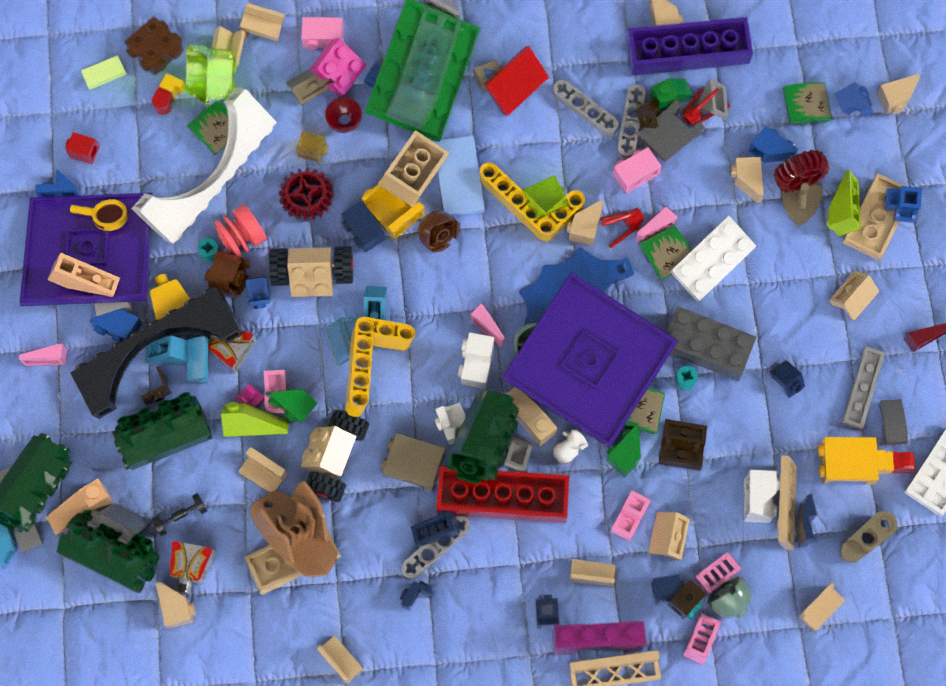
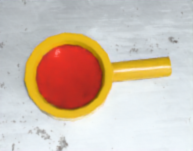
[70,199,128,231]

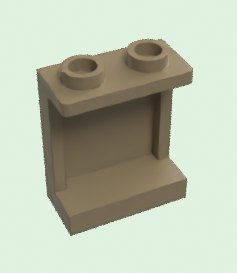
[380,433,445,493]

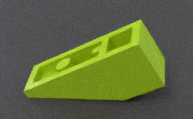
[827,170,861,236]
[221,402,289,437]

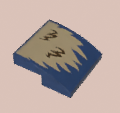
[796,494,817,548]

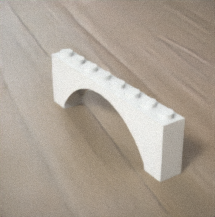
[131,87,276,244]

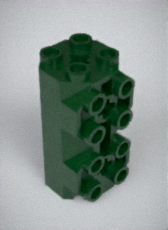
[447,389,519,484]
[112,392,213,470]
[0,433,73,533]
[56,510,160,594]

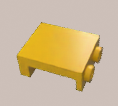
[361,179,425,240]
[818,437,879,484]

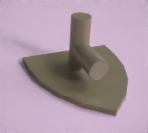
[781,183,823,227]

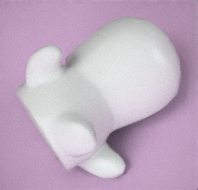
[553,430,588,464]

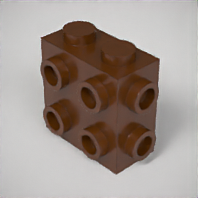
[124,16,184,76]

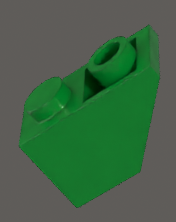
[265,389,318,423]
[606,426,641,477]

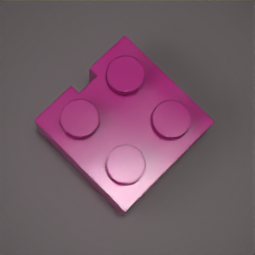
[309,38,367,96]

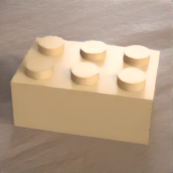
[379,130,449,207]

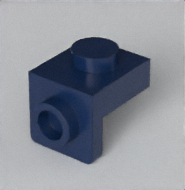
[770,360,805,398]
[400,580,433,611]

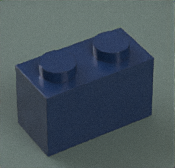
[341,201,386,253]

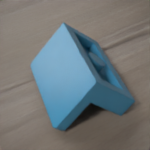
[187,336,209,384]

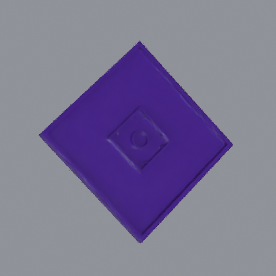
[19,192,153,306]
[502,272,679,448]

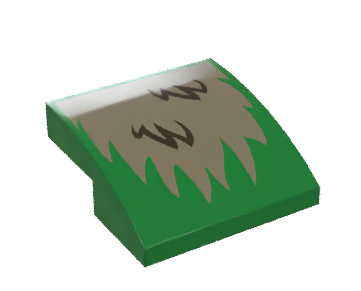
[782,82,832,125]
[187,100,229,156]
[639,225,691,280]
[624,388,665,435]

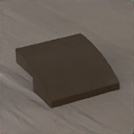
[658,419,707,471]

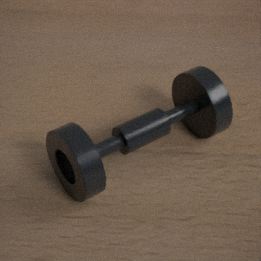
[151,492,208,537]

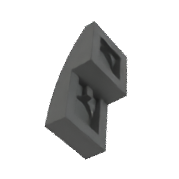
[879,399,908,445]

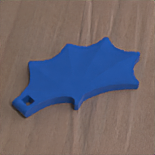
[519,247,634,326]

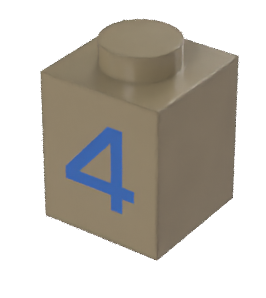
[474,60,503,94]

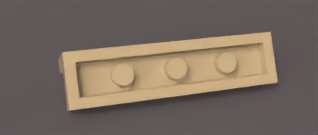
[569,650,661,686]

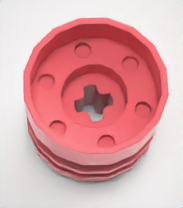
[214,204,267,257]

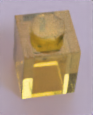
[296,131,329,163]

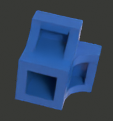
[834,82,873,116]
[884,186,922,223]

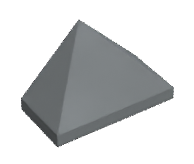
[424,0,460,19]
[696,79,728,120]
[501,437,533,472]

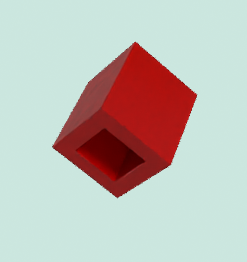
[65,132,100,165]

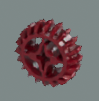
[773,150,830,193]
[279,167,334,222]

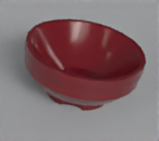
[325,97,362,133]

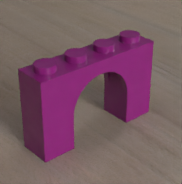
[552,621,646,655]

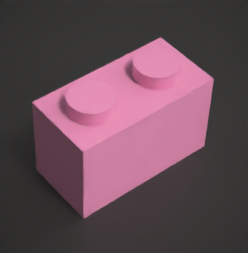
[301,17,344,50]
[613,147,662,194]

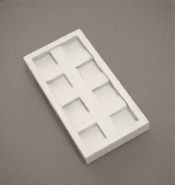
[670,216,756,302]
[904,429,946,517]

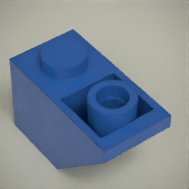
[748,126,798,163]
[89,309,142,342]

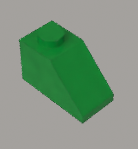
[649,78,694,112]

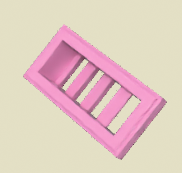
[635,206,677,243]
[471,303,505,347]
[19,343,67,366]
[694,552,741,596]
[683,613,721,665]

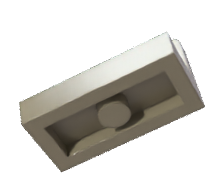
[286,69,334,105]

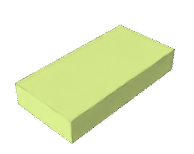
[81,55,126,90]

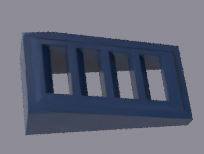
[411,511,460,547]

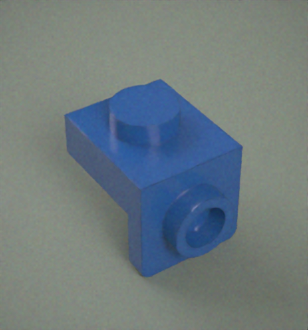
[246,276,270,309]

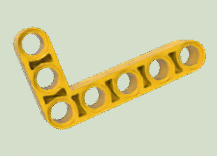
[480,162,585,242]
[345,317,415,417]

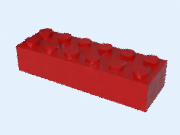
[436,466,570,523]

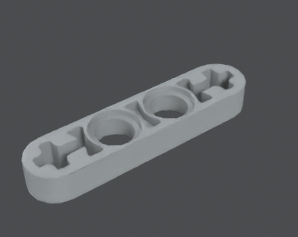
[553,80,618,136]
[617,85,645,160]
[401,516,470,580]

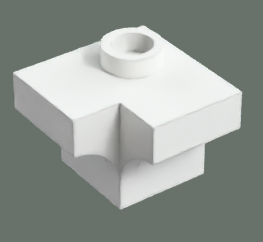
[434,402,466,445]

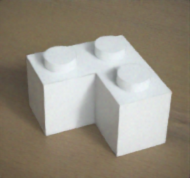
[458,332,494,389]

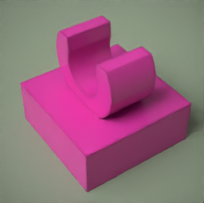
[235,384,265,408]

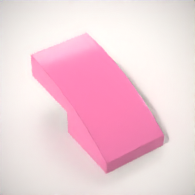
[264,369,287,413]
[611,491,651,541]

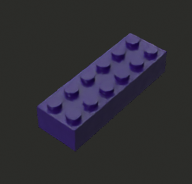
[626,17,753,75]

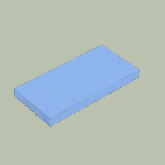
[434,136,485,217]

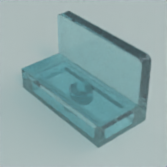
[326,317,363,365]

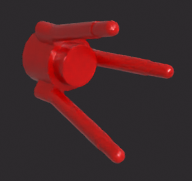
[681,88,730,126]
[600,208,644,248]

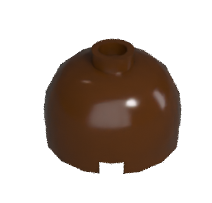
[418,210,460,253]

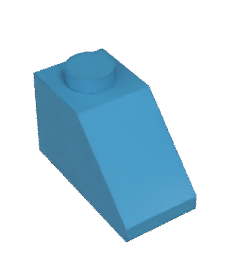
[364,286,387,334]
[145,336,188,365]

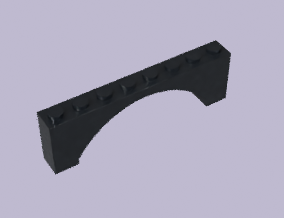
[70,287,245,419]

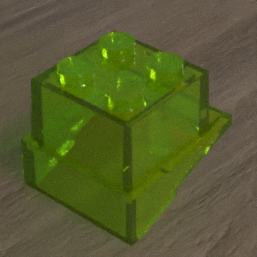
[186,43,236,105]

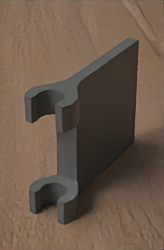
[637,100,705,162]
[87,503,152,544]

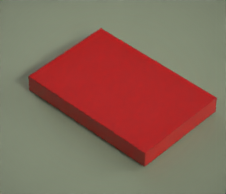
[483,46,550,116]

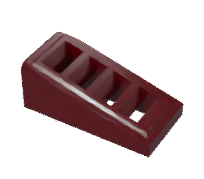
[904,323,946,352]

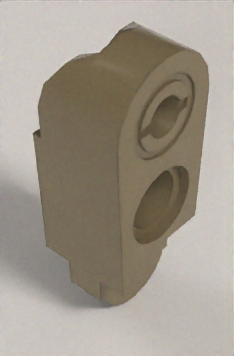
[839,511,898,563]

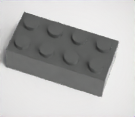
[667,306,756,381]

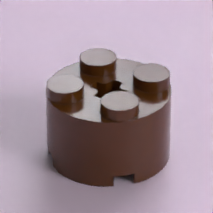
[205,251,250,298]

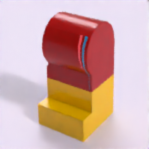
[152,73,187,115]
[877,450,915,474]

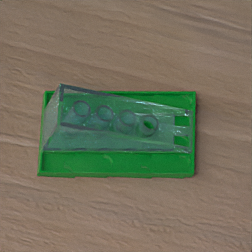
[364,0,480,142]

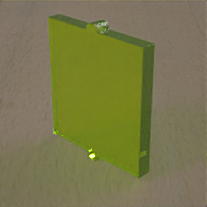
[522,175,570,219]

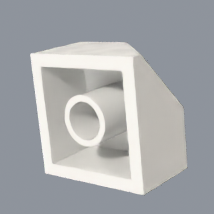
[744,470,780,523]

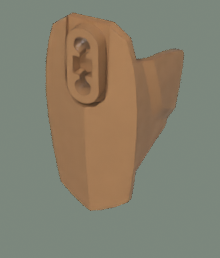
[250,481,338,577]

